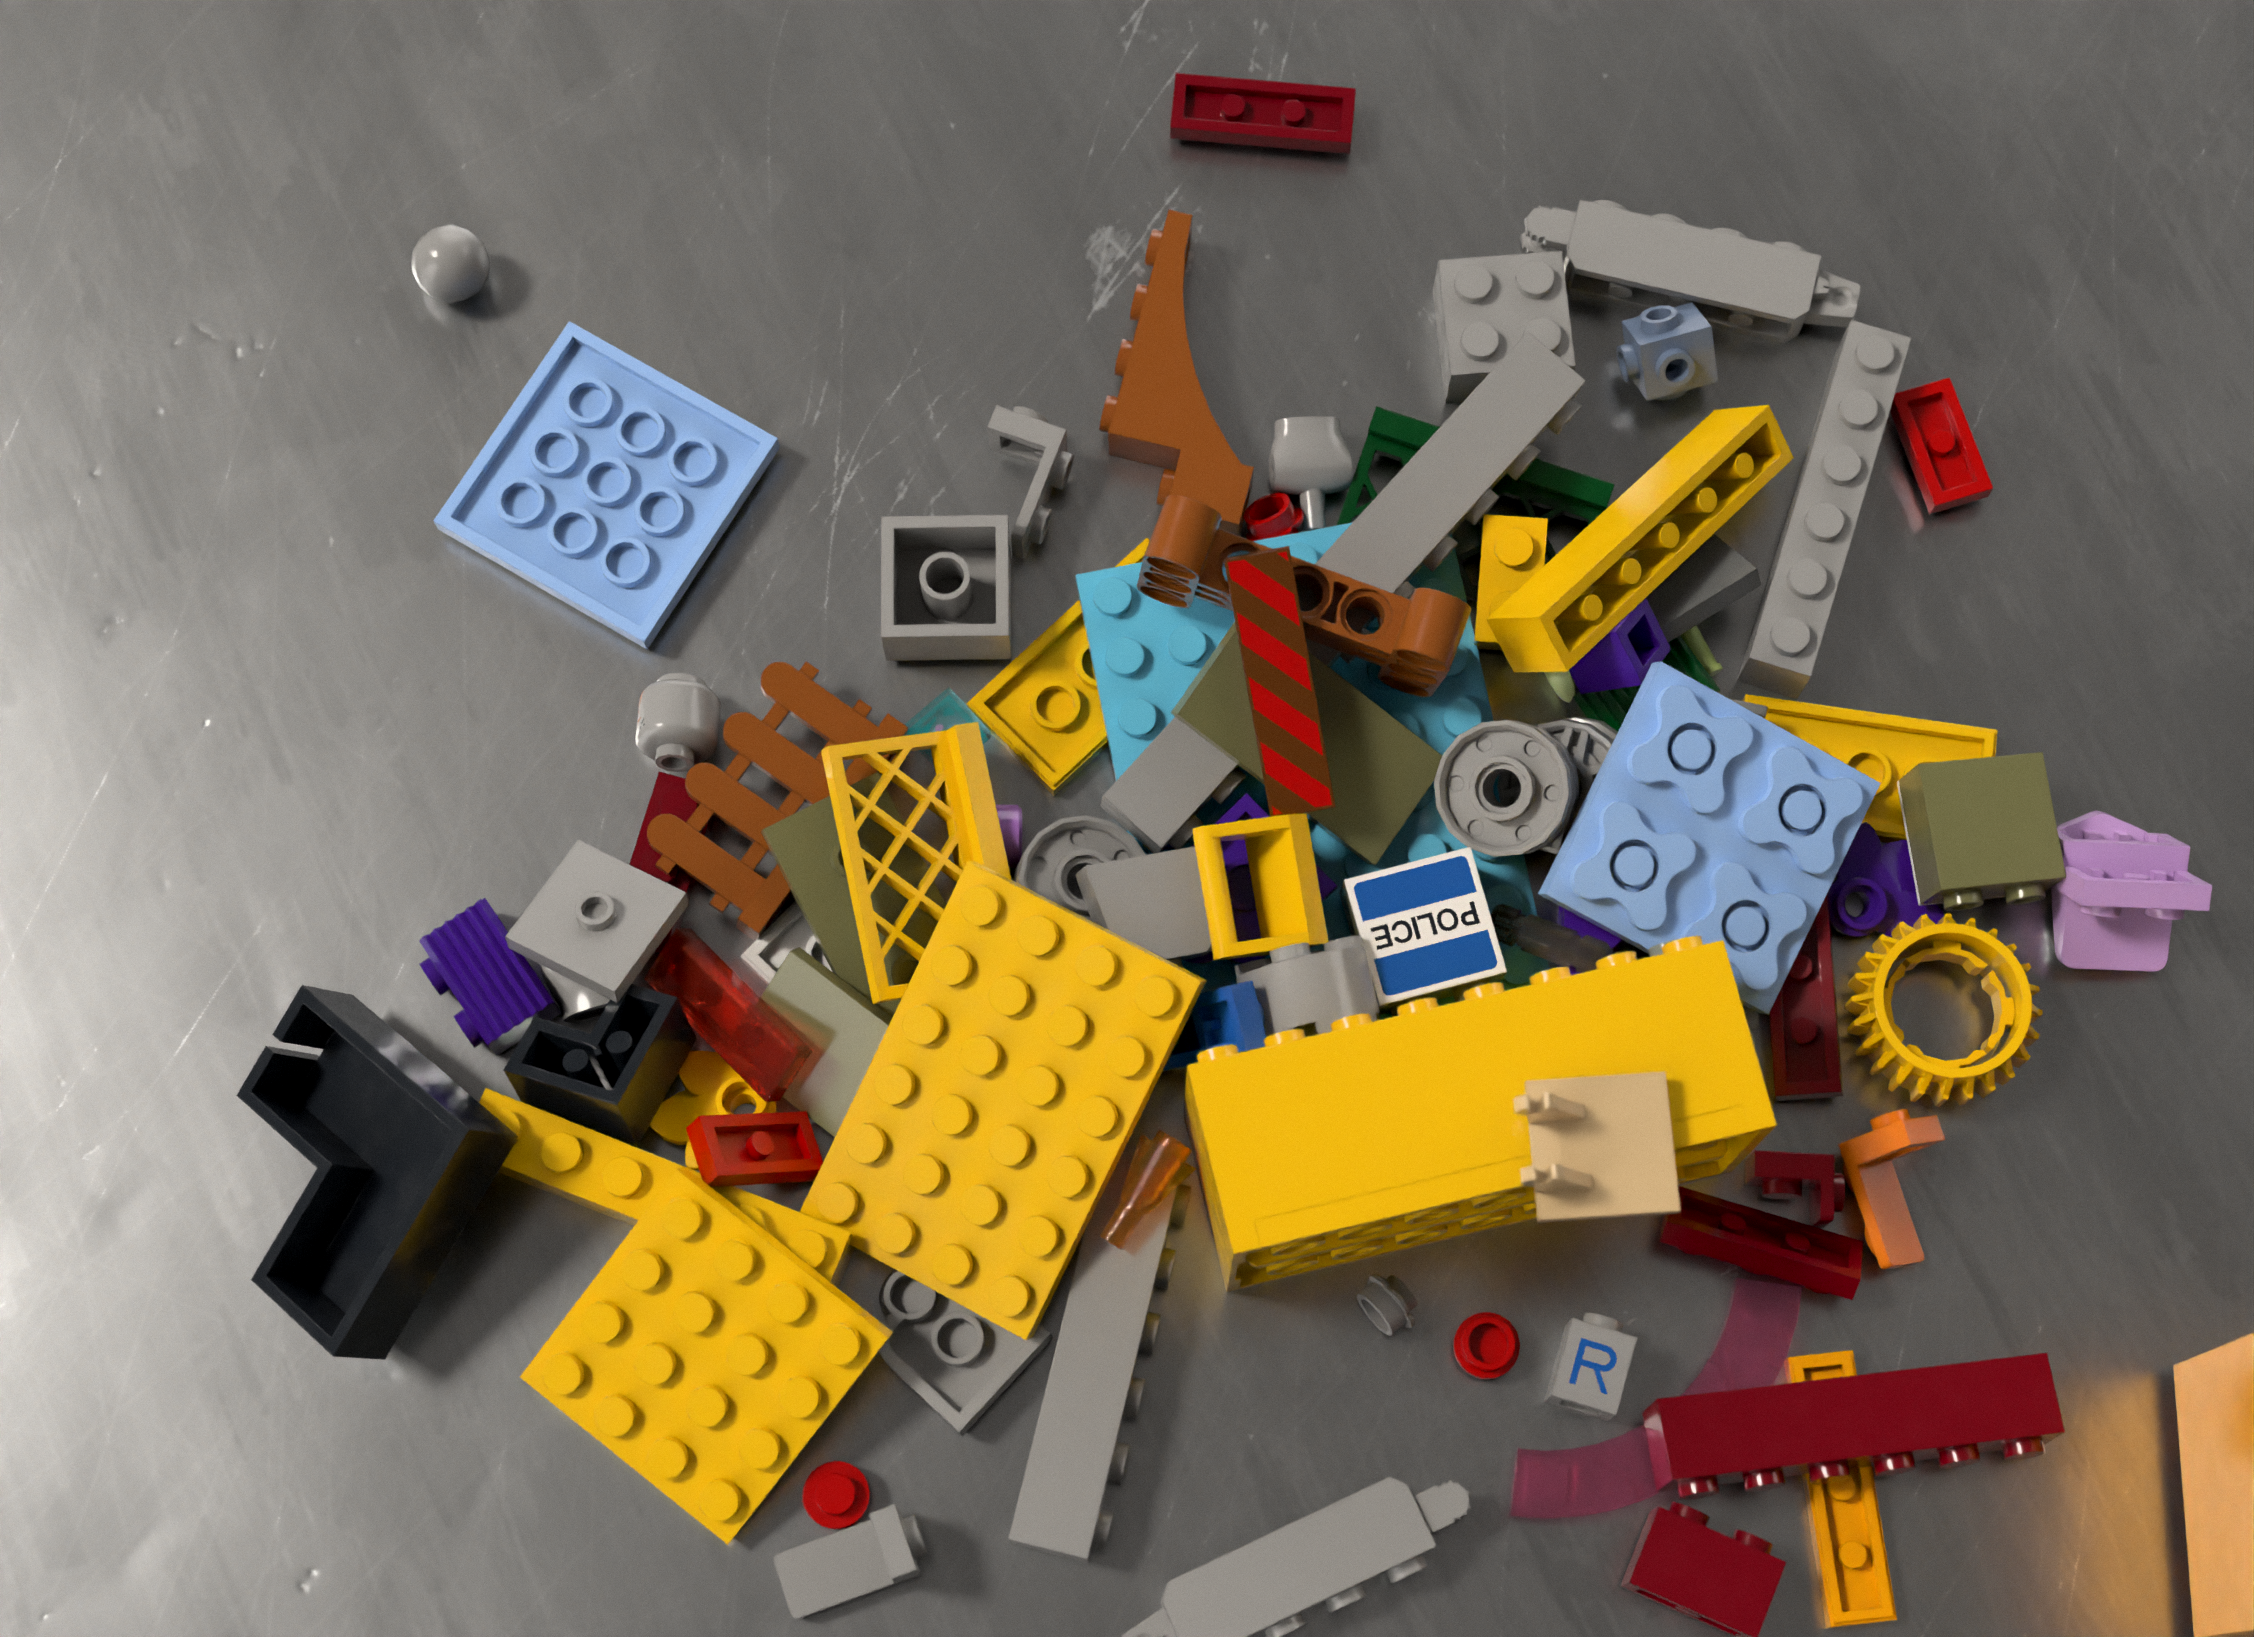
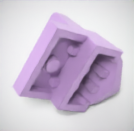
[2051,811,2212,972]

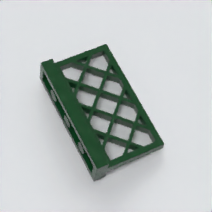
[1336,406,1615,603]

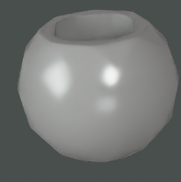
[411,224,490,303]

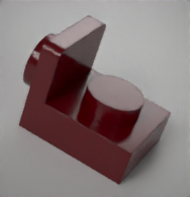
[1744,1150,1845,1228]

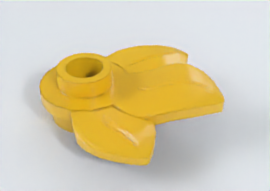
[649,1051,777,1170]

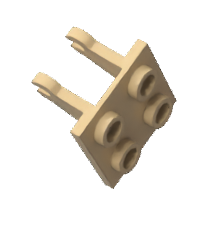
[1513,1072,1680,1222]

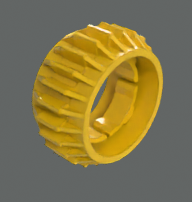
[1844,913,2043,1107]

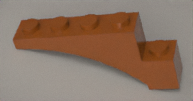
[1099,209,1254,536]

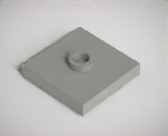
[505,840,689,1003]

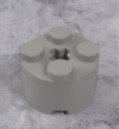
[1235,935,1380,1049]

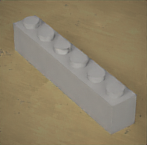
[1737,320,1911,699]
[1008,1152,1192,1563]

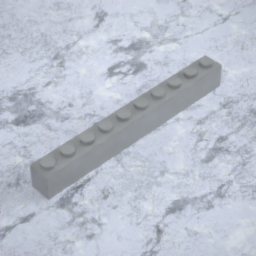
[1100,331,1585,854]

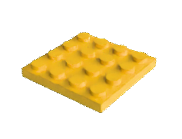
[520,1166,893,1545]

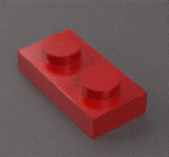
[1890,377,1993,514]
[686,1111,823,1187]

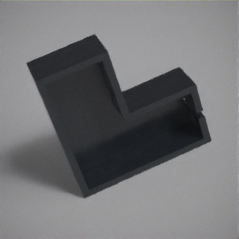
[236,985,519,1360]

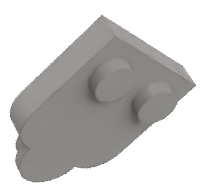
[879,1270,1053,1436]

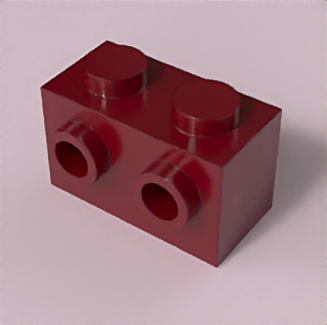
[1620,1502,1787,1637]

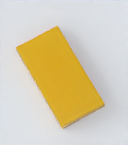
[966,538,1150,796]
[1742,694,1998,843]

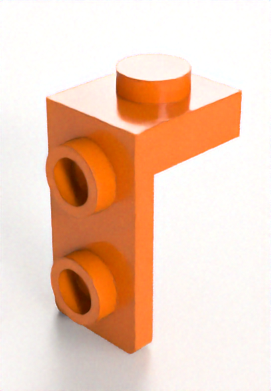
[1838,1109,1945,1270]

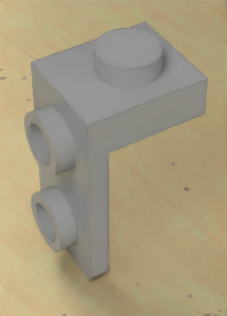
[987,405,1074,559]
[773,1504,927,1619]

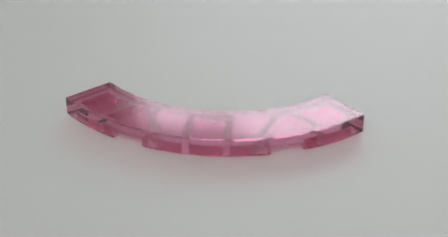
[1508,1278,1802,1520]

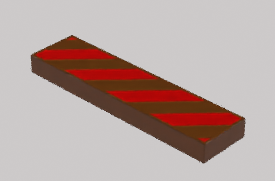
[1224,546,1336,817]

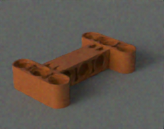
[1137,495,1471,697]

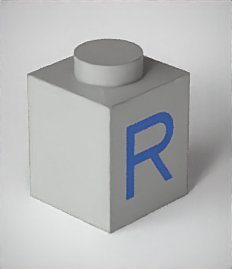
[1544,1313,1637,1422]

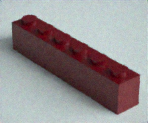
[1642,1353,2065,1500]

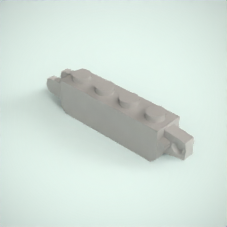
[1519,200,1860,344]
[1121,1477,1471,1637]

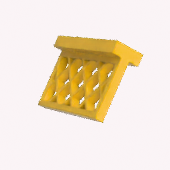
[821,722,1011,1004]

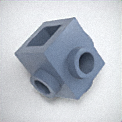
[1616,302,1718,401]

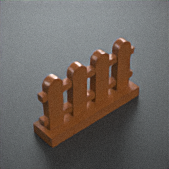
[647,661,909,941]

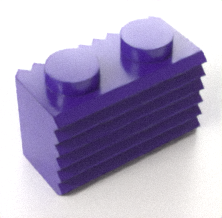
[419,898,562,1056]

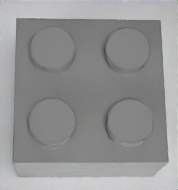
[1433,251,1576,403]
[881,515,1011,661]

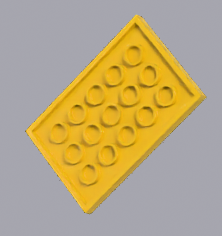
[800,861,1206,1340]

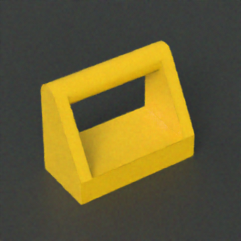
[1192,813,1328,960]

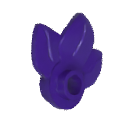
[1828,822,1944,937]

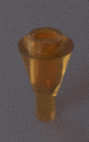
[1100,1129,1197,1250]

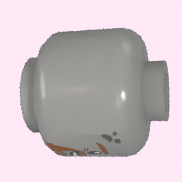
[635,673,721,772]

